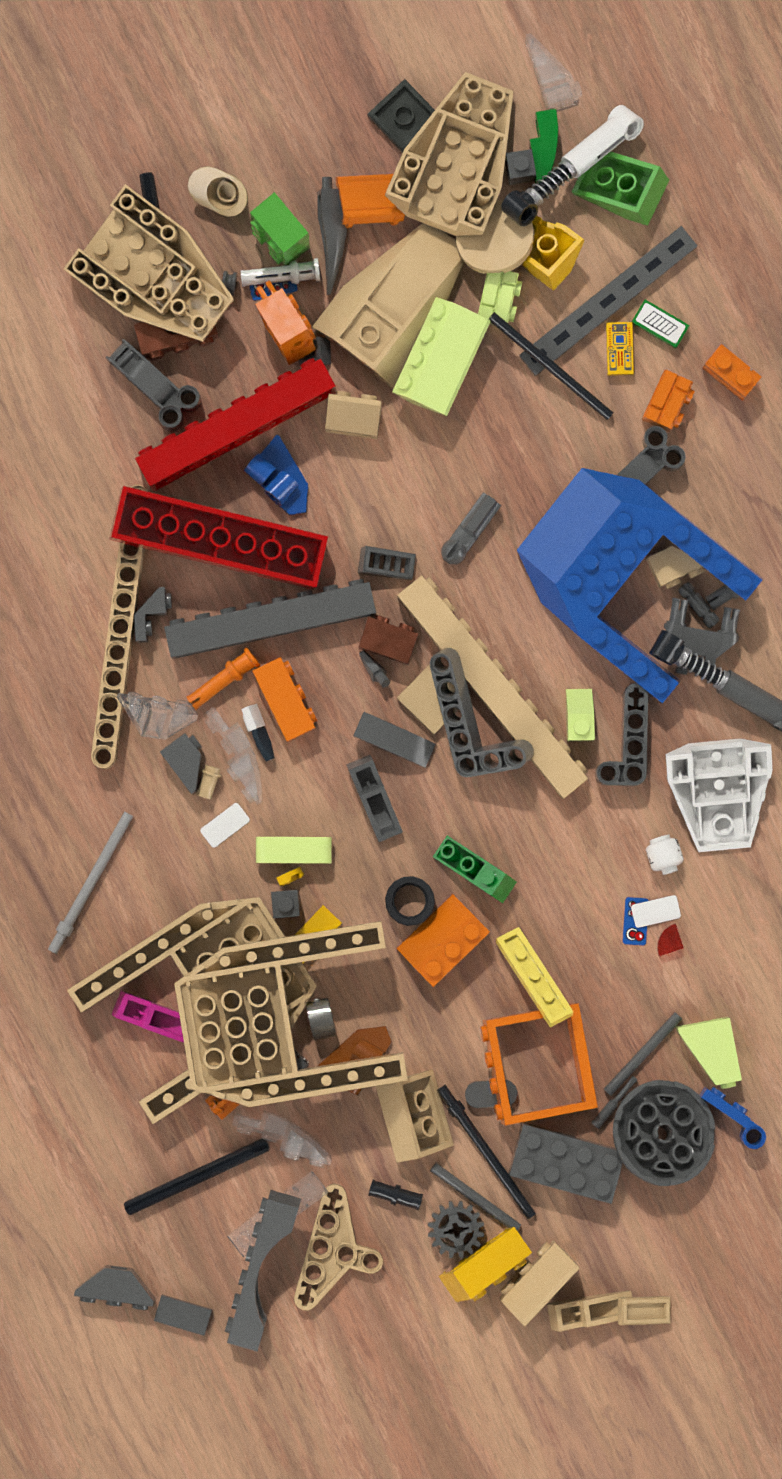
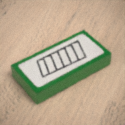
[632,299,690,349]

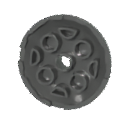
[613,1080,715,1186]

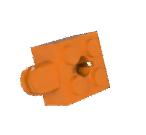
[255,280,316,365]

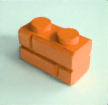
[702,344,761,401]
[641,370,695,432]

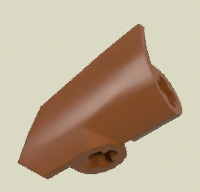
[316,1026,392,1096]

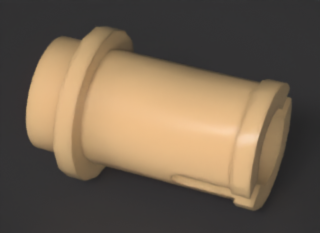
[196,765,221,799]

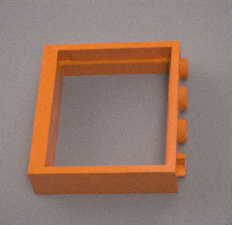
[480,1003,598,1125]

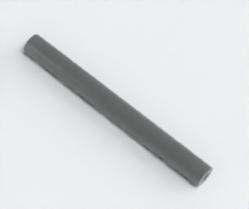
[604,1012,682,1096]
[430,1163,521,1231]

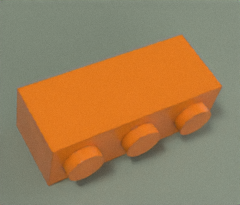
[253,657,318,743]

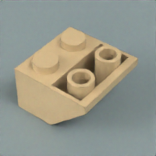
[325,391,381,439]

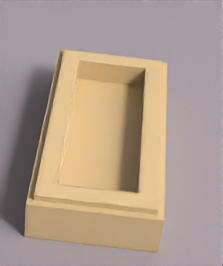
[618,1296,670,1325]

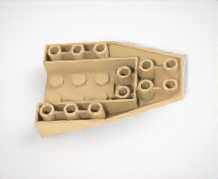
[64,184,234,342]

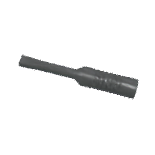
[591,1076,638,1129]

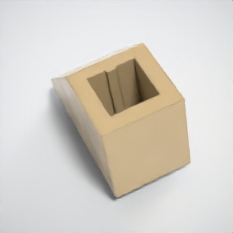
[646,546,705,589]

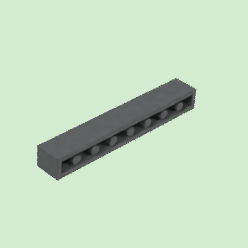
[164,579,376,659]

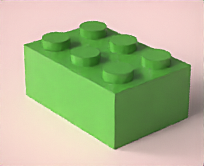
[250,192,310,266]

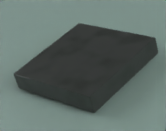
[367,79,435,153]

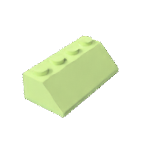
[392,297,491,416]

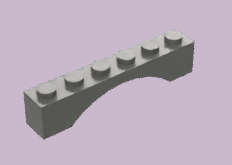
[225,1190,301,1351]

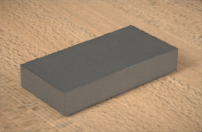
[154,1294,212,1336]

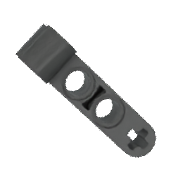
[105,339,201,432]
[617,426,686,485]

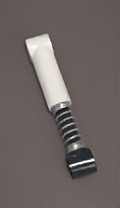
[501,105,644,227]

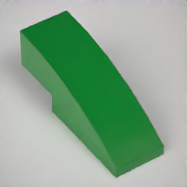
[529,109,558,184]

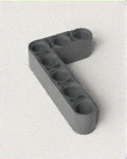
[430,648,534,777]

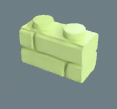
[478,271,522,325]

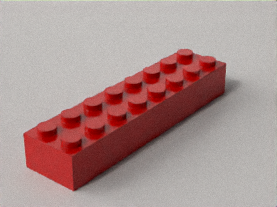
[135,358,336,492]
[109,486,328,590]

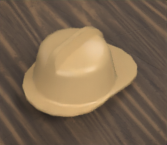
[188,166,248,217]

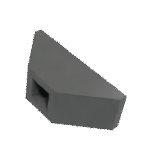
[74,1265,155,1310]

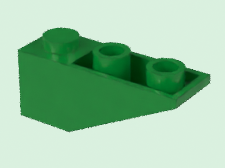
[433,835,517,904]

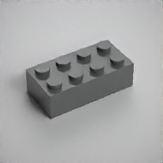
[508,1122,623,1204]

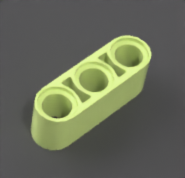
[256,837,332,864]

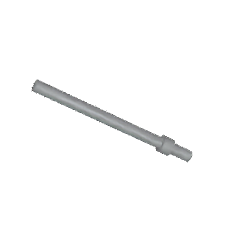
[48,811,134,954]

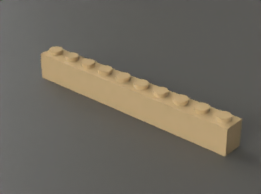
[397,575,588,799]

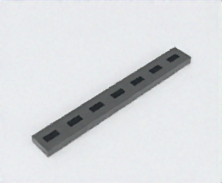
[519,226,698,376]

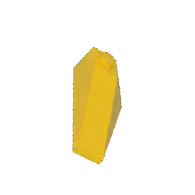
[521,216,584,291]

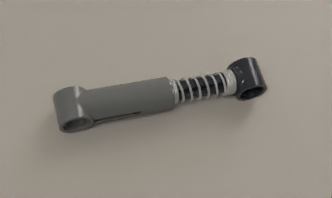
[649,630,782,732]

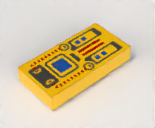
[606,322,634,376]

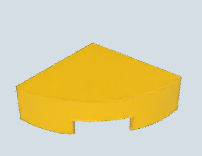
[277,867,304,887]

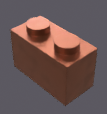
[358,615,418,665]

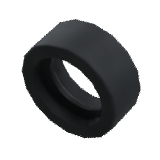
[385,876,435,926]

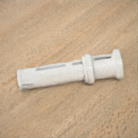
[241,258,321,287]

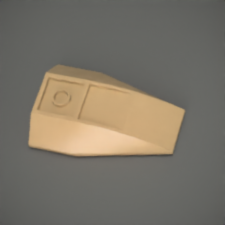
[385,72,514,236]
[312,223,464,389]

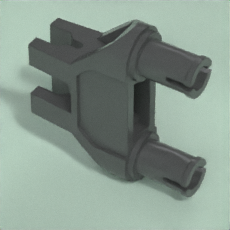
[664,598,741,675]

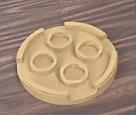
[456,200,534,274]

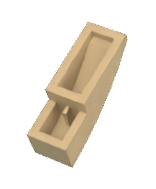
[547,1291,632,1332]

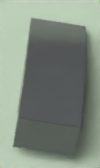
[353,712,436,768]
[346,755,403,842]

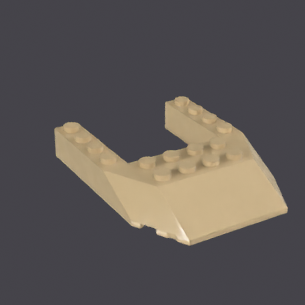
[67,897,317,1124]
[174,921,408,1107]

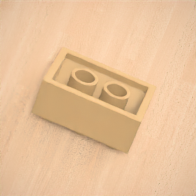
[376,1069,454,1163]
[500,1240,580,1326]

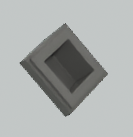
[299,337,331,366]

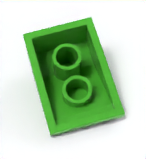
[572,152,669,226]

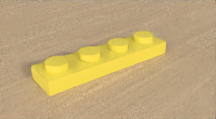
[496,927,574,1027]

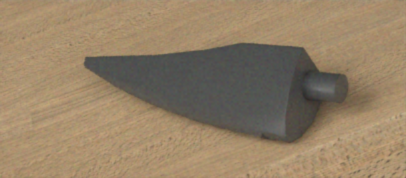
[317,177,348,295]

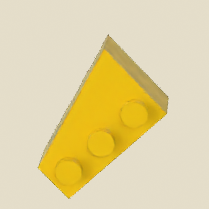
[438,1227,532,1302]

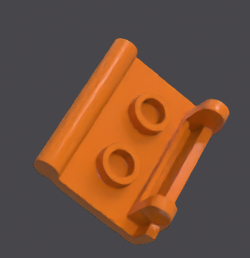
[336,174,405,228]

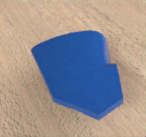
[244,435,308,515]

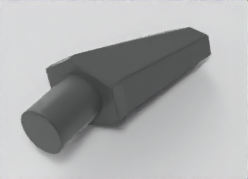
[359,651,391,688]

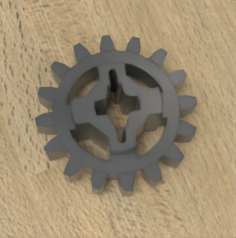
[428,1200,484,1258]

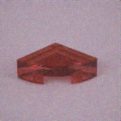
[657,923,684,956]

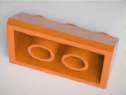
[396,894,490,987]

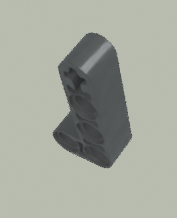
[595,683,648,786]

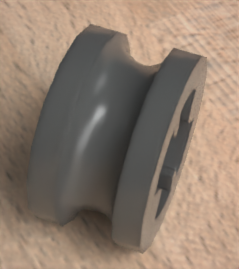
[222,271,237,296]

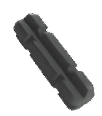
[678,582,719,628]

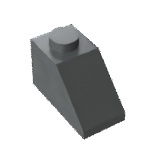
[160,733,202,795]

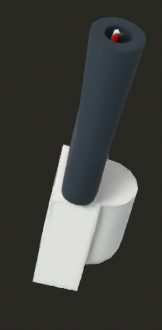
[241,704,275,762]

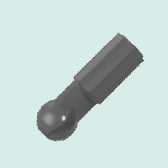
[441,492,501,565]

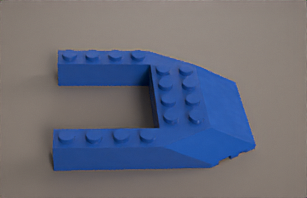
[517,468,763,703]

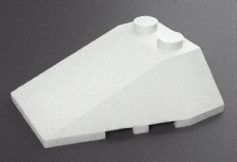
[665,739,773,852]

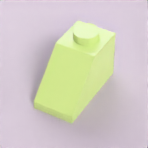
[566,689,595,742]

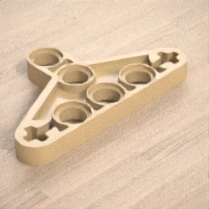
[294,1183,383,1310]

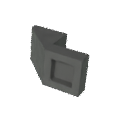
[134,587,172,643]

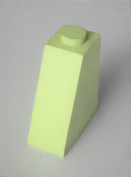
[676,1017,742,1089]

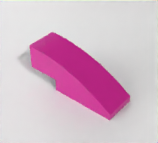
[111,990,184,1043]

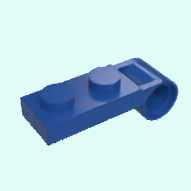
[699,1087,766,1149]

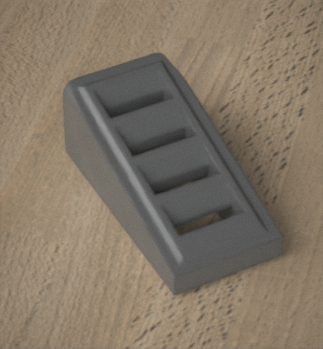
[358,546,416,580]

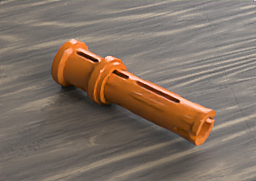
[186,647,261,710]

